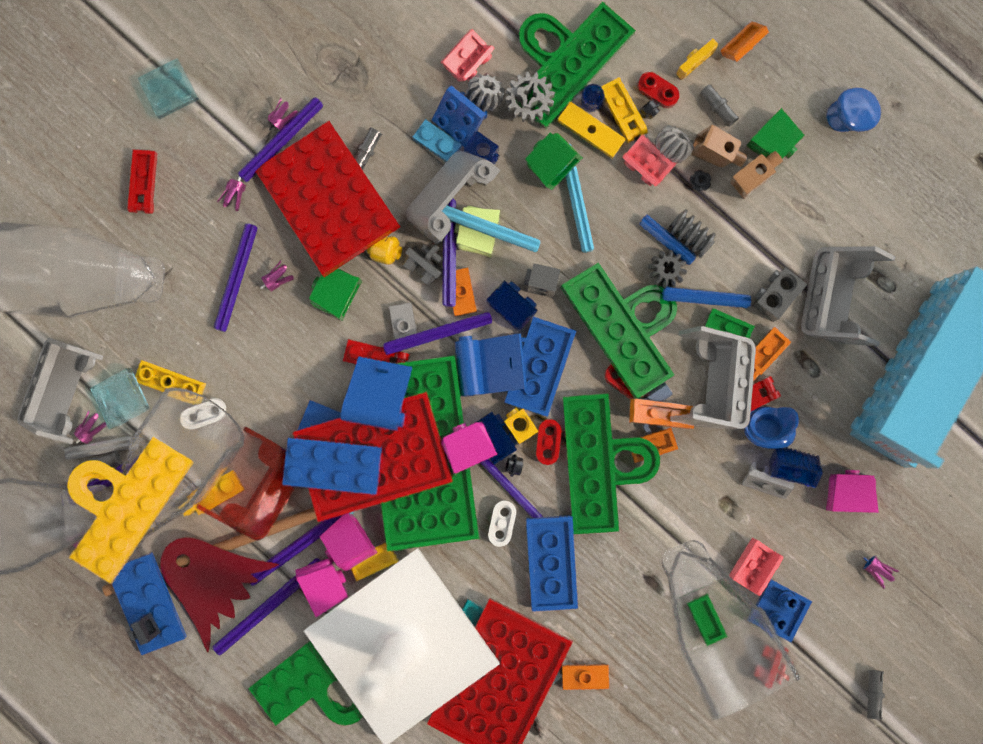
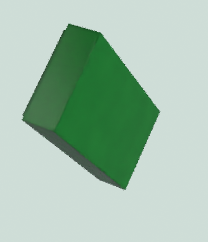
[686,593,728,646]

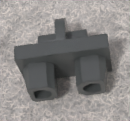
[403,245,443,285]

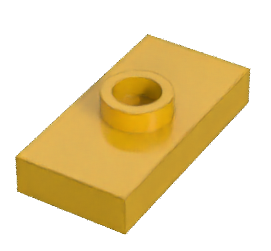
[676,39,718,80]
[351,542,399,582]

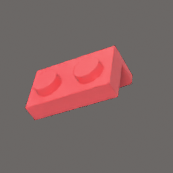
[441,29,494,81]
[622,135,677,187]
[728,537,784,596]

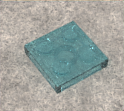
[137,58,199,119]
[90,368,150,429]

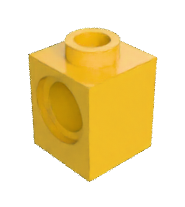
[504,408,538,444]

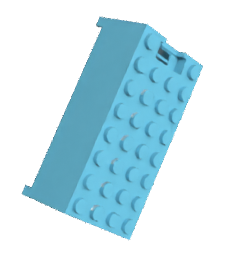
[849,266,983,468]

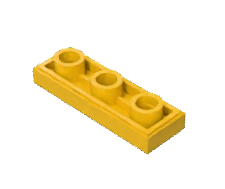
[557,101,626,159]
[133,360,206,404]

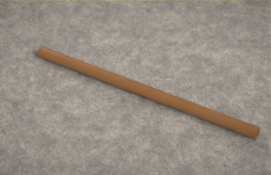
[102,507,317,597]

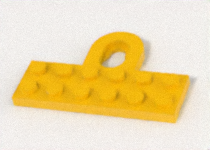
[68,437,194,583]

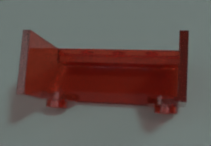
[196,426,297,541]

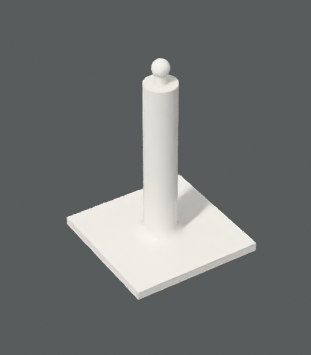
[304,548,499,744]

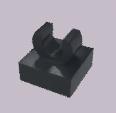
[127,612,161,645]

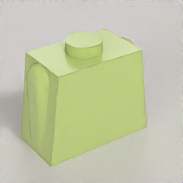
[455,206,500,258]

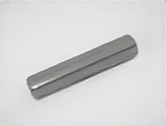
[64,437,133,460]

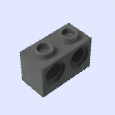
[524,263,561,298]
[753,267,807,322]

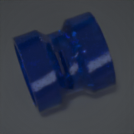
[581,84,605,113]

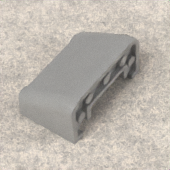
[406,151,501,245]

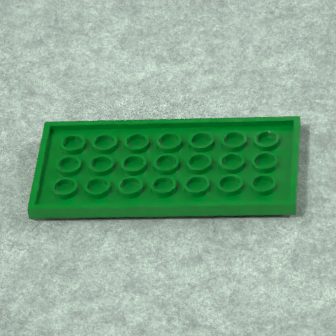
[381,356,479,552]

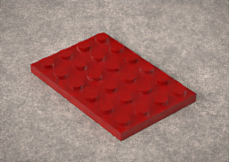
[256,121,400,277]
[293,392,453,522]
[427,598,573,744]

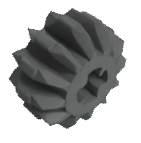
[648,250,687,289]

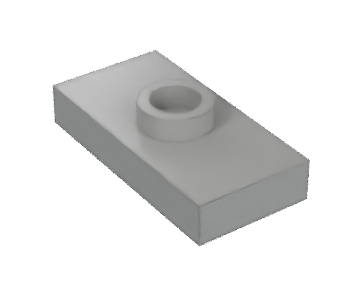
[389,303,420,351]

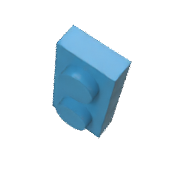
[413,119,462,162]

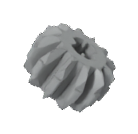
[466,73,505,112]
[654,125,694,163]

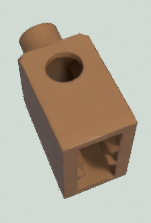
[691,125,747,168]
[730,151,783,199]

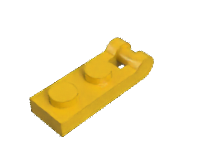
[599,77,648,143]

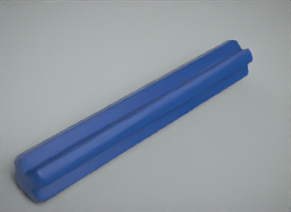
[663,287,751,308]

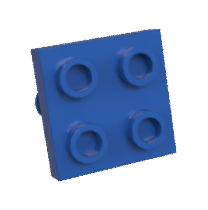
[432,85,488,148]
[748,579,812,642]

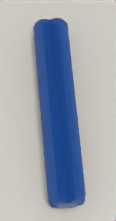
[639,215,697,265]

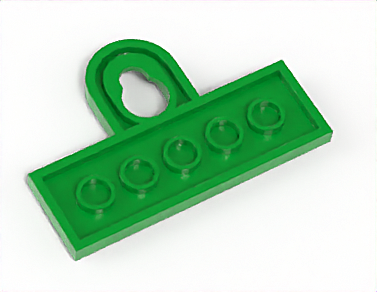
[515,1,636,130]
[560,262,677,399]
[563,393,660,534]
[248,641,363,726]

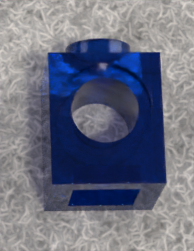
[464,131,500,165]

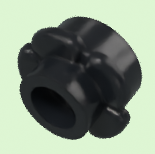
[639,99,660,119]
[689,170,712,192]
[505,454,523,477]

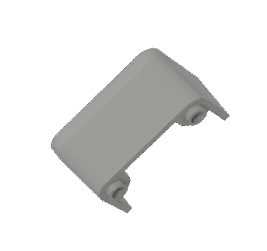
[801,246,896,346]
[670,326,756,429]
[17,338,103,444]

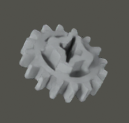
[506,72,555,123]

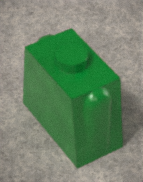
[746,108,805,159]
[525,132,583,190]
[309,268,362,321]

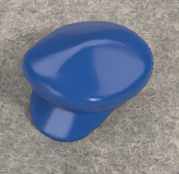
[826,87,881,132]
[744,407,799,449]

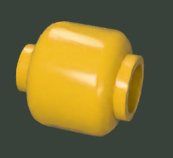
[367,235,402,265]

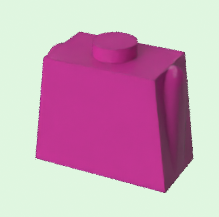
[441,422,497,474]
[826,470,879,513]
[320,513,378,571]
[295,558,348,617]

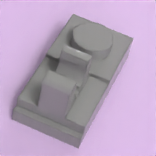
[742,462,794,499]

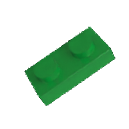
[704,308,755,339]

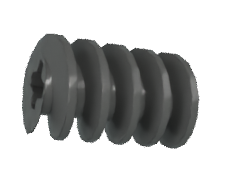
[667,209,716,259]

